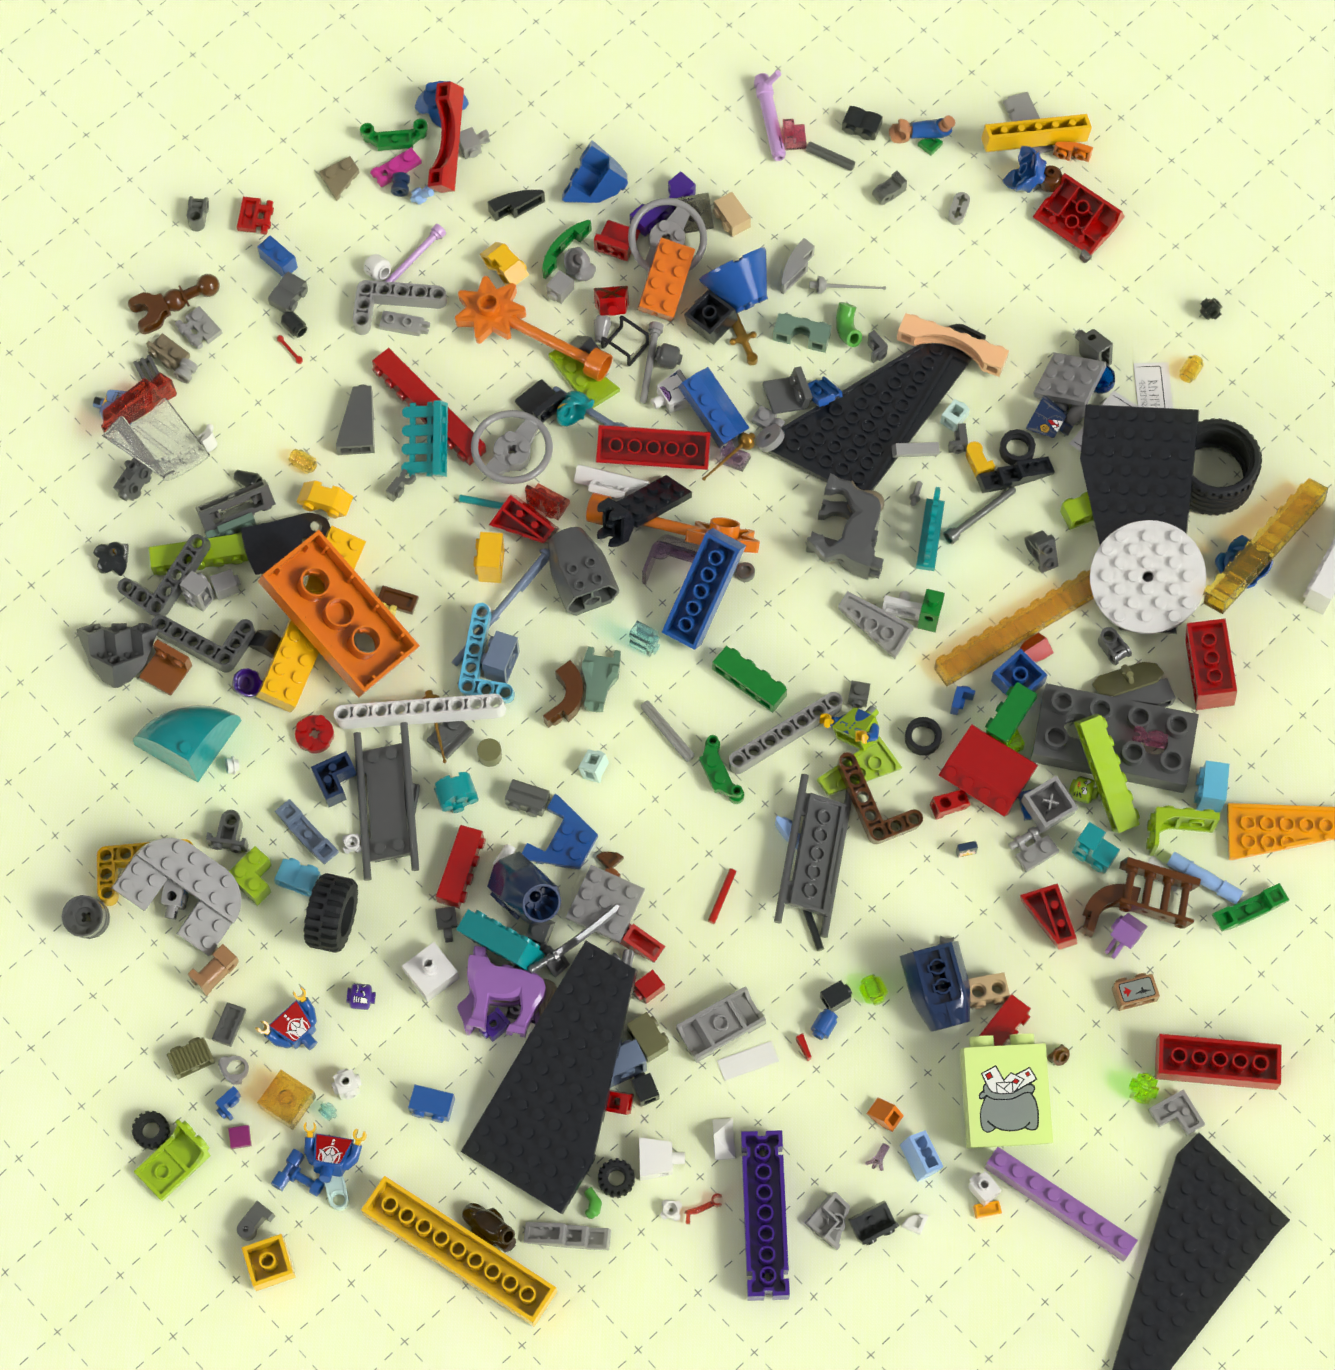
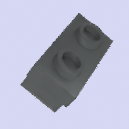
[1024,530,1058,573]
[206,810,249,853]

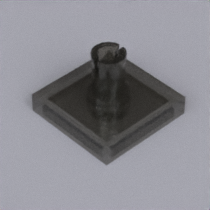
[674,193,714,233]

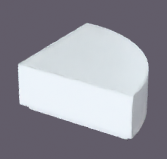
[901,1214,929,1235]

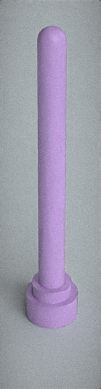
[385,224,446,282]

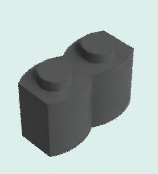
[268,271,308,313]

